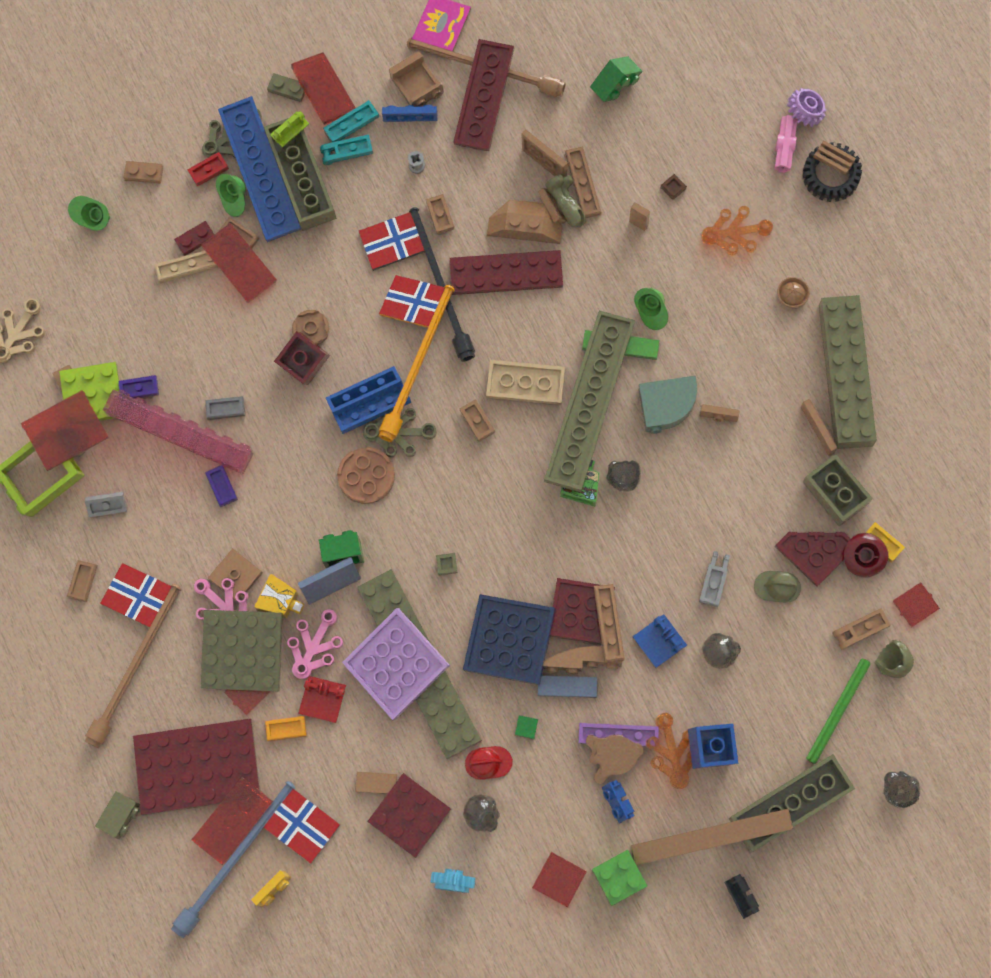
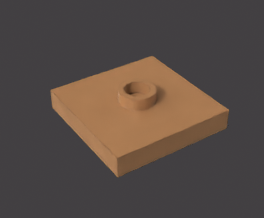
[208,548,263,602]

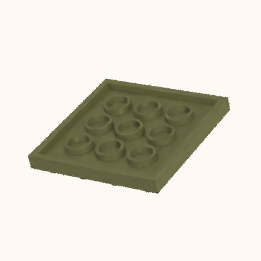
[201,610,283,691]

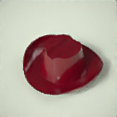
[844,533,889,578]

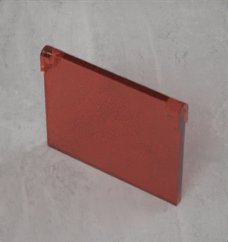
[21,390,109,471]

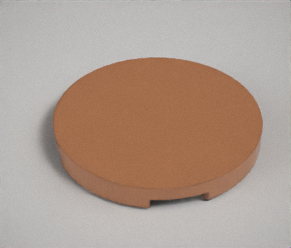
[337,447,395,504]

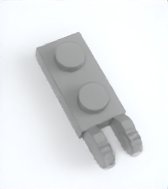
[699,551,730,607]

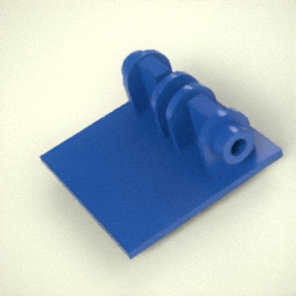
[633,614,687,668]

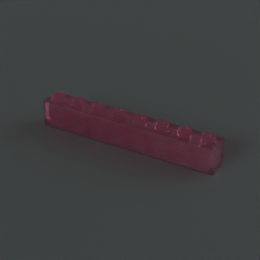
[103,389,253,474]

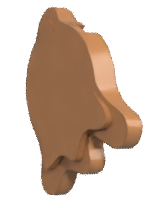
[586,734,644,784]

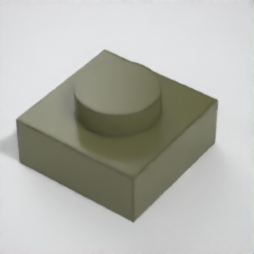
[436,553,458,576]

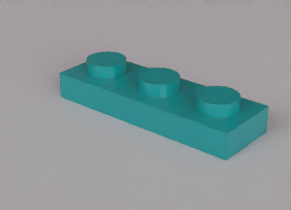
[323,100,379,142]

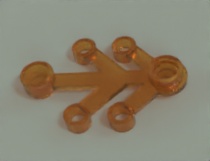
[701,206,773,256]
[646,713,692,789]

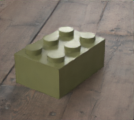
[803,454,873,527]

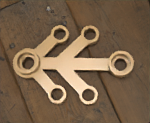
[0,298,45,363]

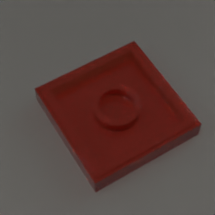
[532,852,587,908]

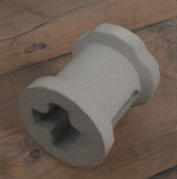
[408,151,425,174]

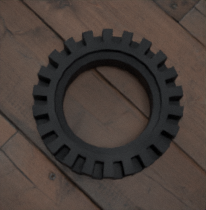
[803,142,862,202]

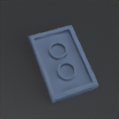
[298,557,361,605]

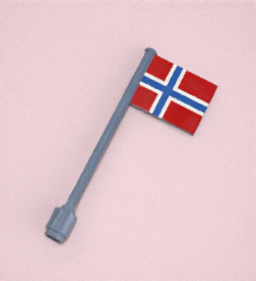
[171,781,340,939]

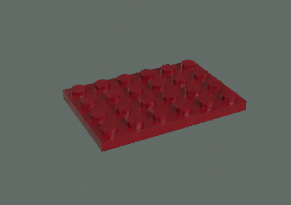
[133,718,261,815]

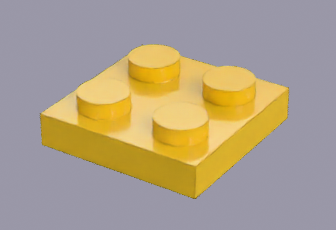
[251,870,291,907]

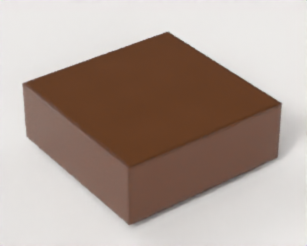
[660,174,687,200]

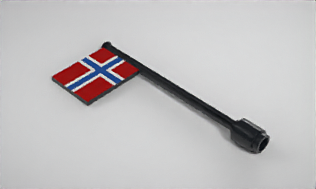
[359,207,475,362]

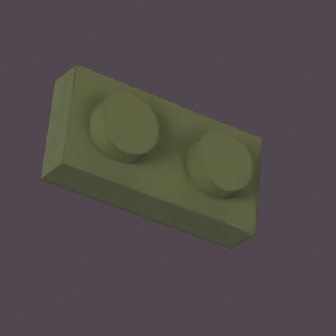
[267,73,308,102]

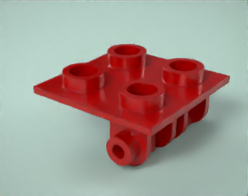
[298,676,346,723]

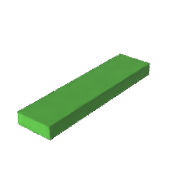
[582,330,660,360]

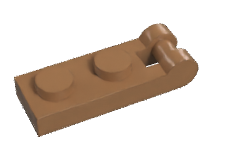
[832,608,891,650]

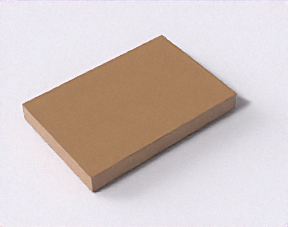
[521,129,568,177]

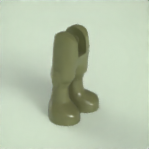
[545,175,586,227]

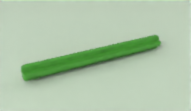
[806,658,871,764]

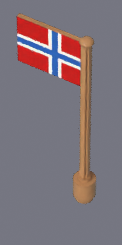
[85,563,181,748]

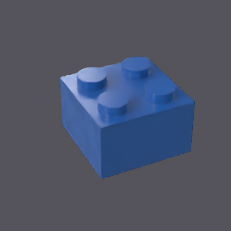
[688,723,739,769]

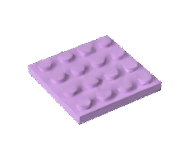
[342,608,450,720]

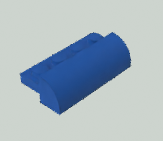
[326,366,412,434]

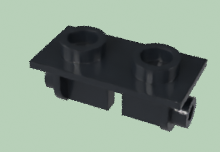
[724,874,760,919]

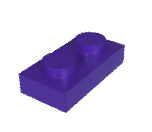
[118,375,159,401]

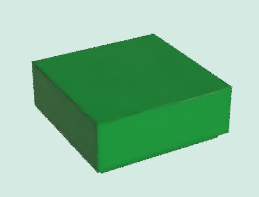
[515,715,538,739]

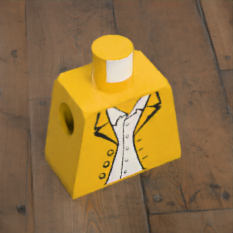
[254,574,305,618]

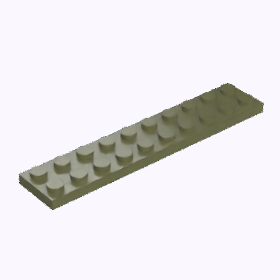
[544,310,635,492]
[357,569,482,759]

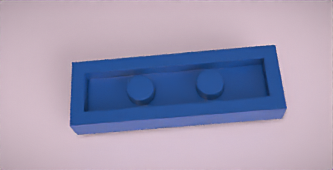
[382,105,438,122]

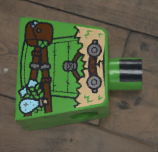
[560,460,599,507]

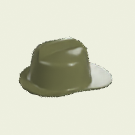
[754,571,801,603]

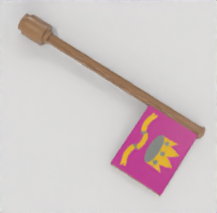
[407,0,566,97]

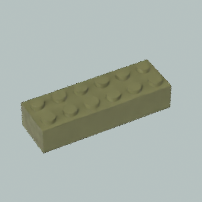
[264,118,337,231]
[729,754,855,853]

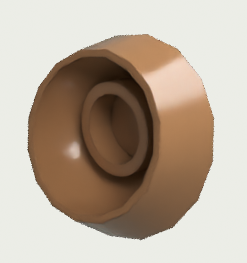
[777,277,810,308]

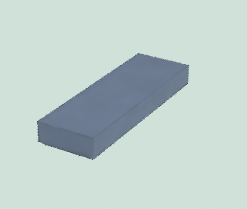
[538,676,597,698]

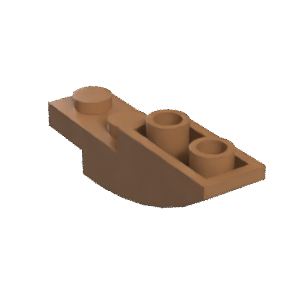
[543,646,622,674]

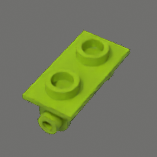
[270,111,309,147]

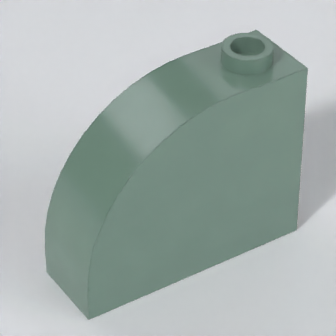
[638,376,697,434]

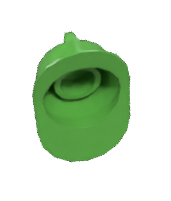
[216,174,246,217]
[68,196,110,231]
[634,288,668,330]

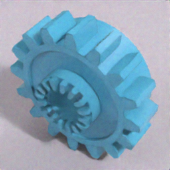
[430,869,476,893]

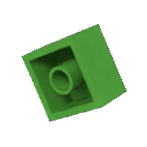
[592,850,647,906]

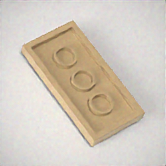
[486,360,565,405]

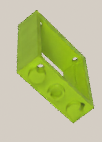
[0,428,85,517]

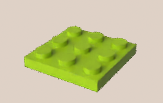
[59,362,125,424]

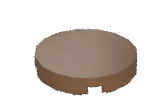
[292,310,330,345]

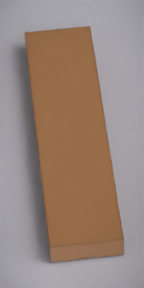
[565,146,601,218]
[593,584,625,663]

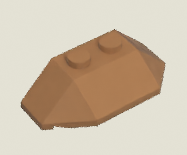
[487,200,562,244]

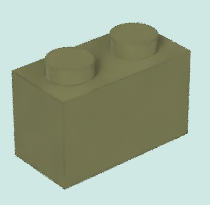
[95,791,140,839]

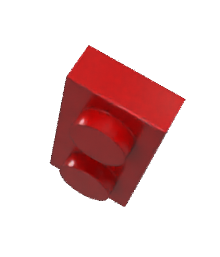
[187,152,229,187]

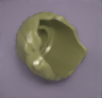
[875,640,914,678]

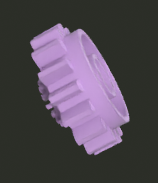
[787,88,826,127]

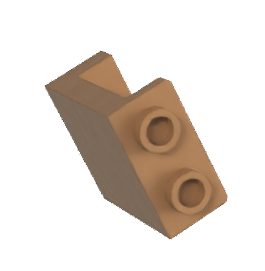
[389,51,444,107]

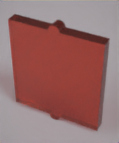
[893,582,940,628]
[224,689,271,715]

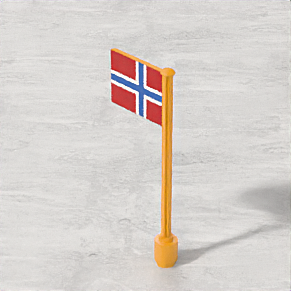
[378,275,455,442]

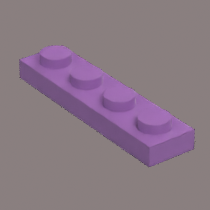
[578,723,659,747]

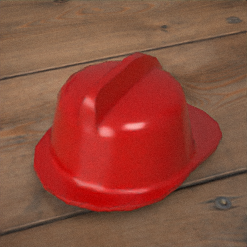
[465,746,513,780]

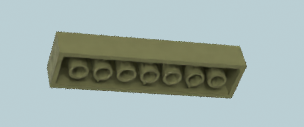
[819,295,877,449]

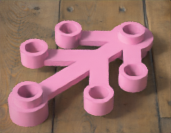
[194,578,248,620]
[287,609,343,679]

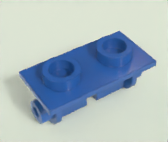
[602,780,635,824]

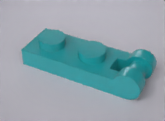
[320,134,373,165]

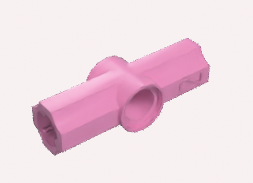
[774,115,798,173]

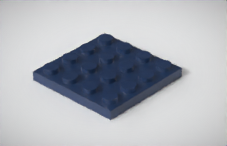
[463,594,556,685]

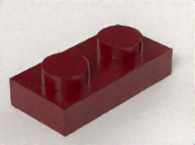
[174,221,216,256]

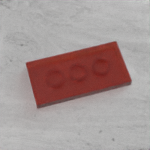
[291,52,356,125]
[201,223,277,303]
[191,776,273,865]

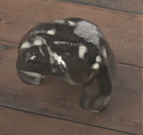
[606,460,641,492]
[702,633,741,669]
[883,771,920,808]
[463,794,500,832]

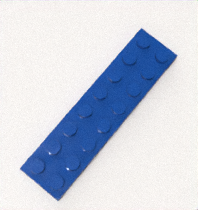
[218,96,301,242]

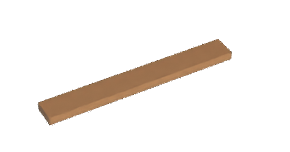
[631,809,793,865]

